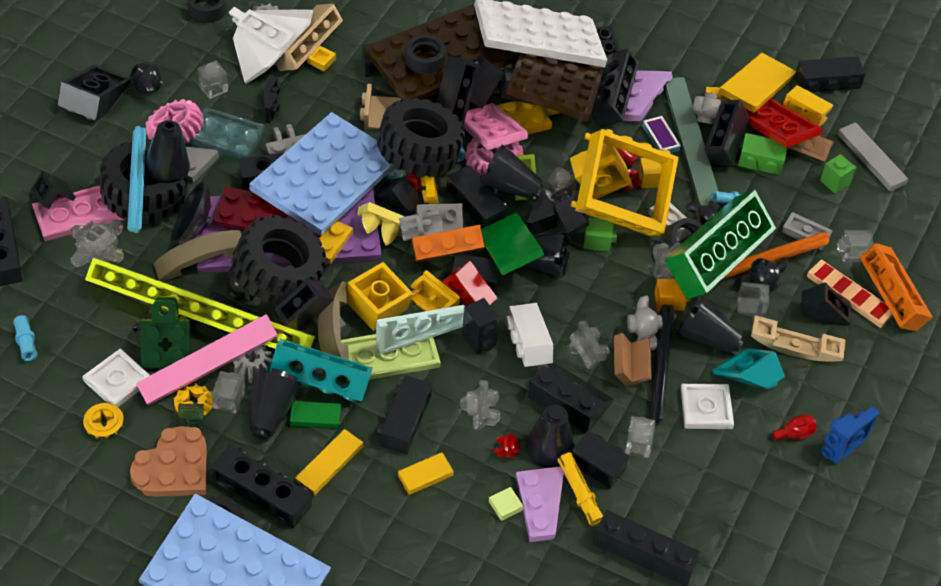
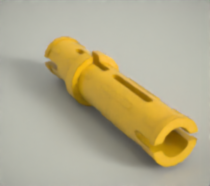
[558,453,603,526]

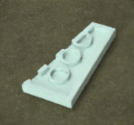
[376,305,465,355]

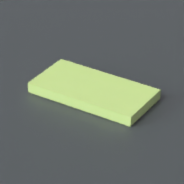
[341,334,441,383]

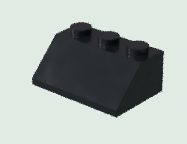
[528,363,614,433]

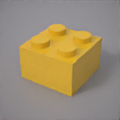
[570,143,632,199]
[346,262,413,331]

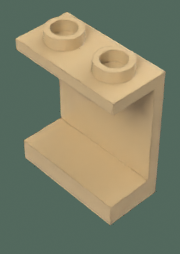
[360,84,401,131]

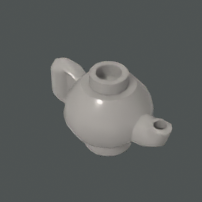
[693,92,721,124]
[627,295,662,351]

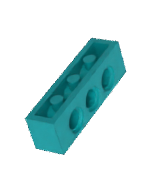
[269,338,373,401]

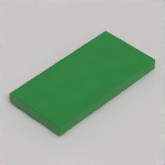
[481,212,544,275]

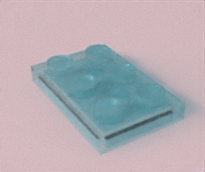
[189,107,265,158]

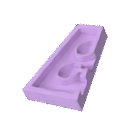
[624,70,673,121]
[516,466,564,542]

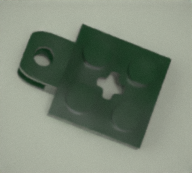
[140,296,191,368]

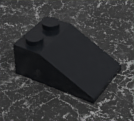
[58,64,131,121]

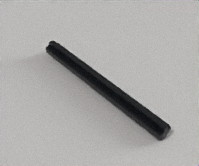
[649,304,674,424]

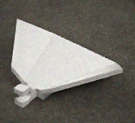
[229,7,313,85]

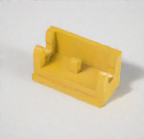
[783,85,833,126]
[410,270,460,311]

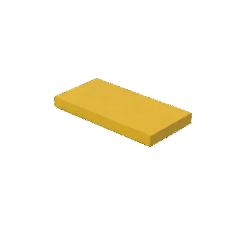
[719,53,797,113]

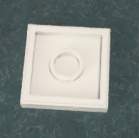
[82,349,150,407]
[680,384,734,429]

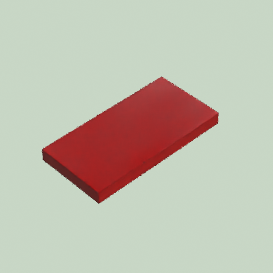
[745,98,822,148]

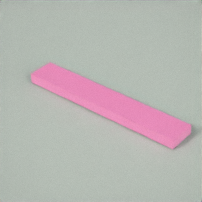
[136,314,278,406]

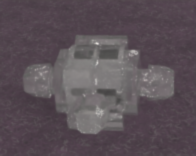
[70,220,124,268]

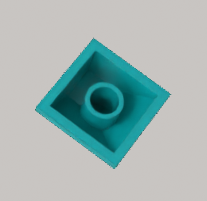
[712,348,785,389]

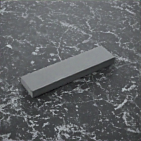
[837,122,908,191]

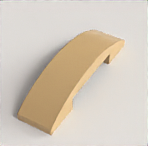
[751,315,846,361]

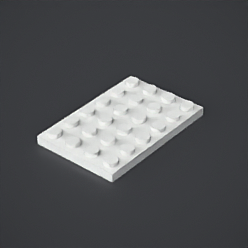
[474,0,607,67]

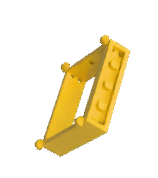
[571,129,679,237]

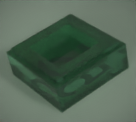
[178,403,204,430]

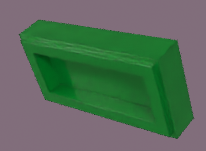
[290,401,341,429]

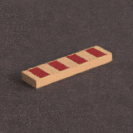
[807,259,893,328]

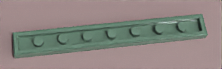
[664,77,722,206]

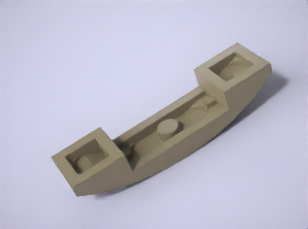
[153,230,242,282]
[318,282,349,360]

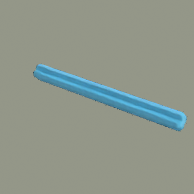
[127,126,146,233]

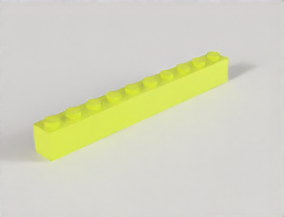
[85,258,315,349]

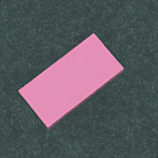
[463,103,528,150]
[32,185,127,241]

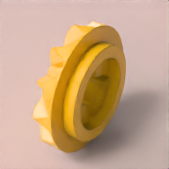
[174,383,214,419]
[83,403,124,439]

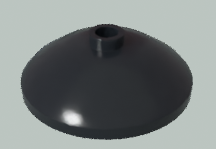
[171,182,211,246]

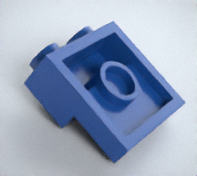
[821,406,880,465]

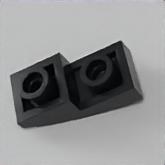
[596,26,619,58]
[263,75,280,123]

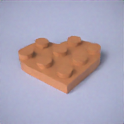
[130,426,207,497]

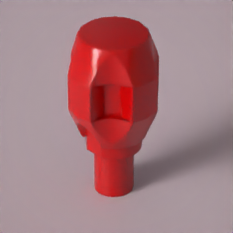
[772,415,817,441]

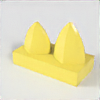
[357,202,404,246]

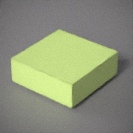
[489,487,524,521]

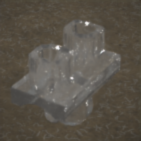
[653,242,681,279]
[568,321,610,369]
[460,380,500,431]

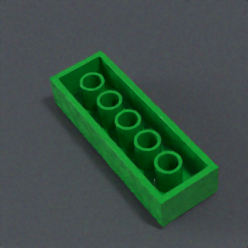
[664,190,776,299]

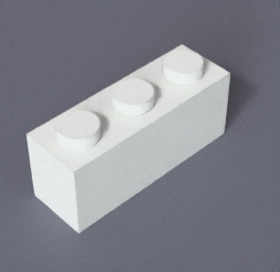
[506,303,553,367]

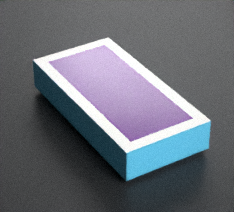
[642,116,681,153]

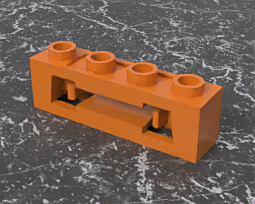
[859,243,933,331]

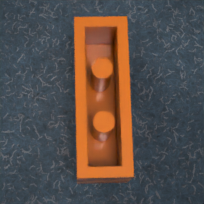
[411,225,484,263]

